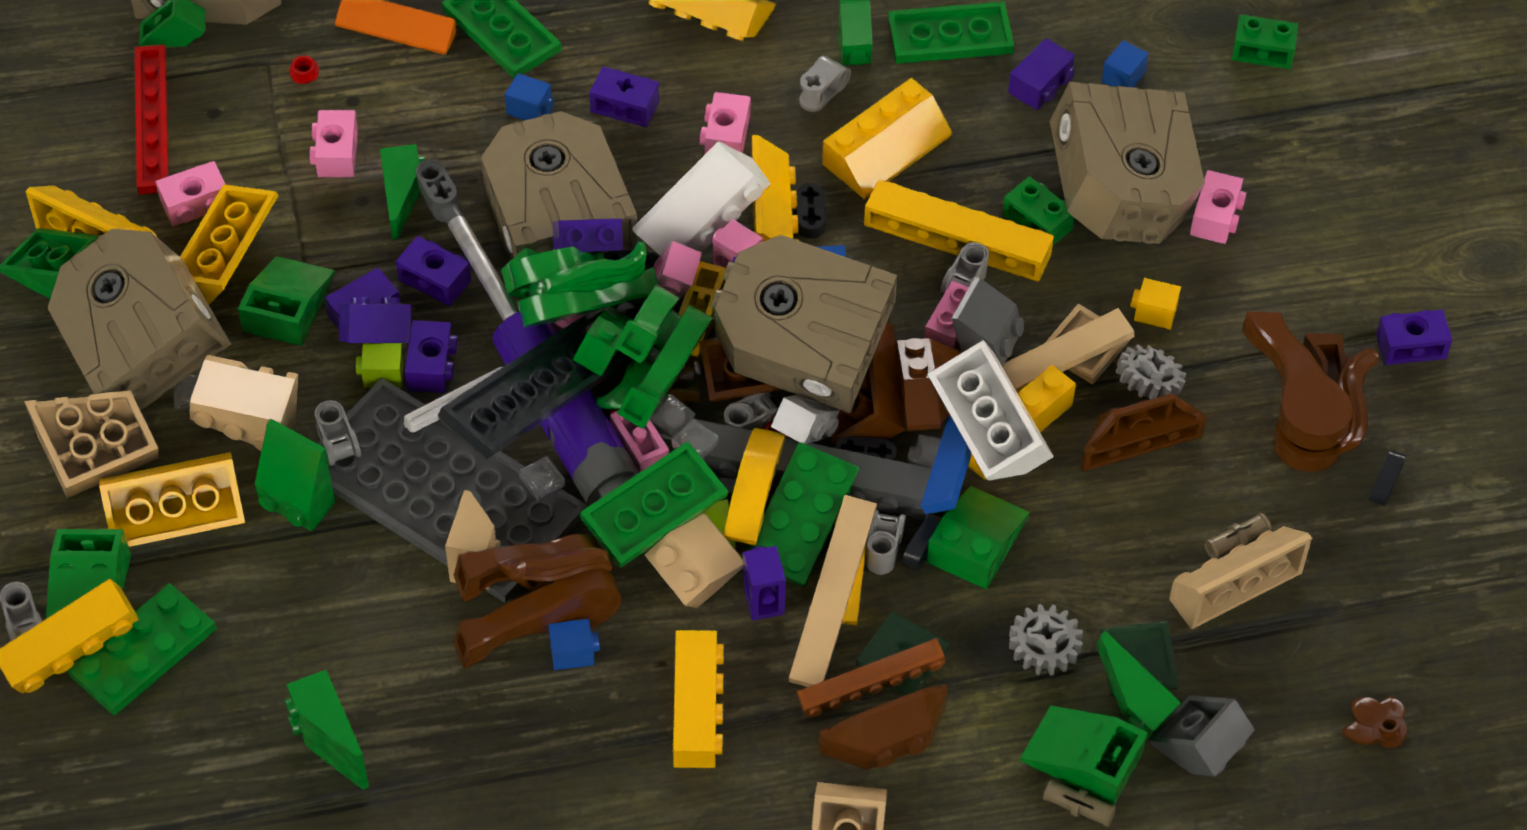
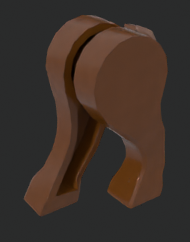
[1242,311,1379,473]
[453,534,621,669]

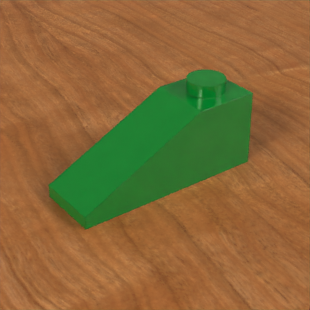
[380,144,425,240]
[573,306,633,376]
[1096,631,1181,739]

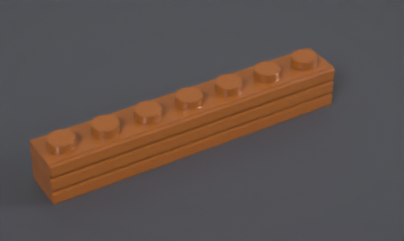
[797,638,945,717]

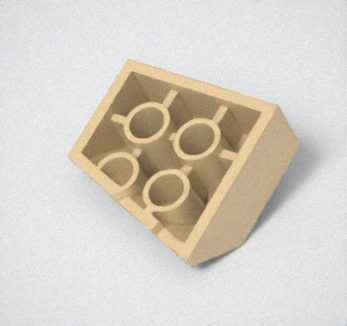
[190,355,298,451]
[24,390,158,498]

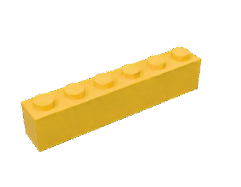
[864,179,1054,282]

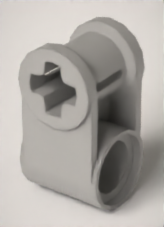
[799,55,851,112]
[940,243,989,294]
[723,392,779,431]
[315,400,361,466]
[866,510,906,575]
[0,582,42,641]

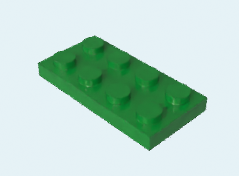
[441,0,562,79]
[887,1,1014,64]
[580,441,728,568]
[747,442,860,588]
[67,583,217,716]

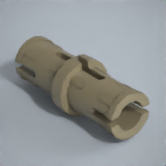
[1204,513,1271,559]
[1043,779,1116,827]

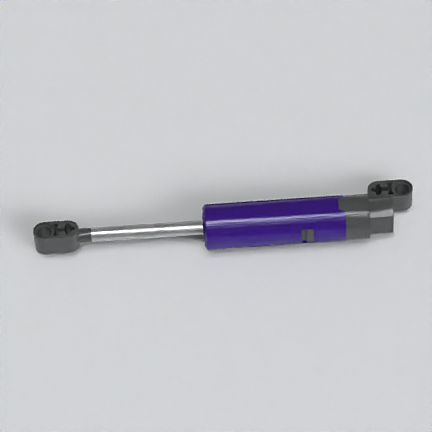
[416,159,640,507]

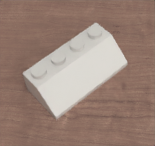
[632,141,771,256]
[928,340,1054,480]

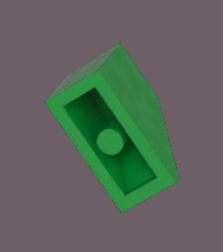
[139,0,206,47]
[838,0,873,66]

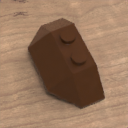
[895,338,961,431]
[1081,393,1206,472]
[819,684,948,770]

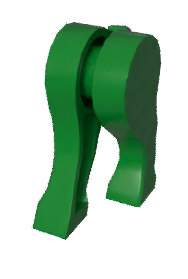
[508,241,659,328]
[596,285,713,429]

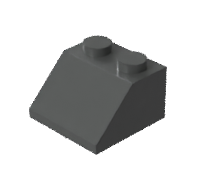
[952,277,1024,367]
[1149,695,1255,777]

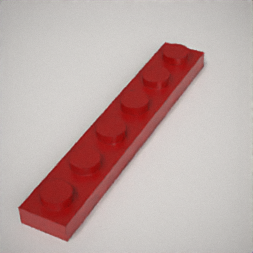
[135,45,169,195]

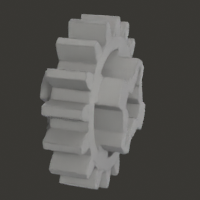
[1116,345,1186,400]
[1009,604,1083,675]

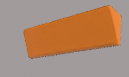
[335,0,457,55]

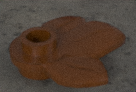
[1342,696,1408,748]

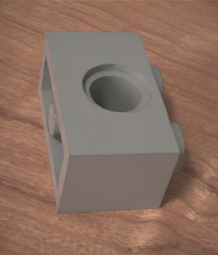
[771,394,840,444]

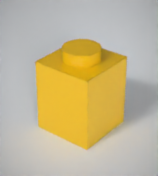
[1130,278,1181,330]

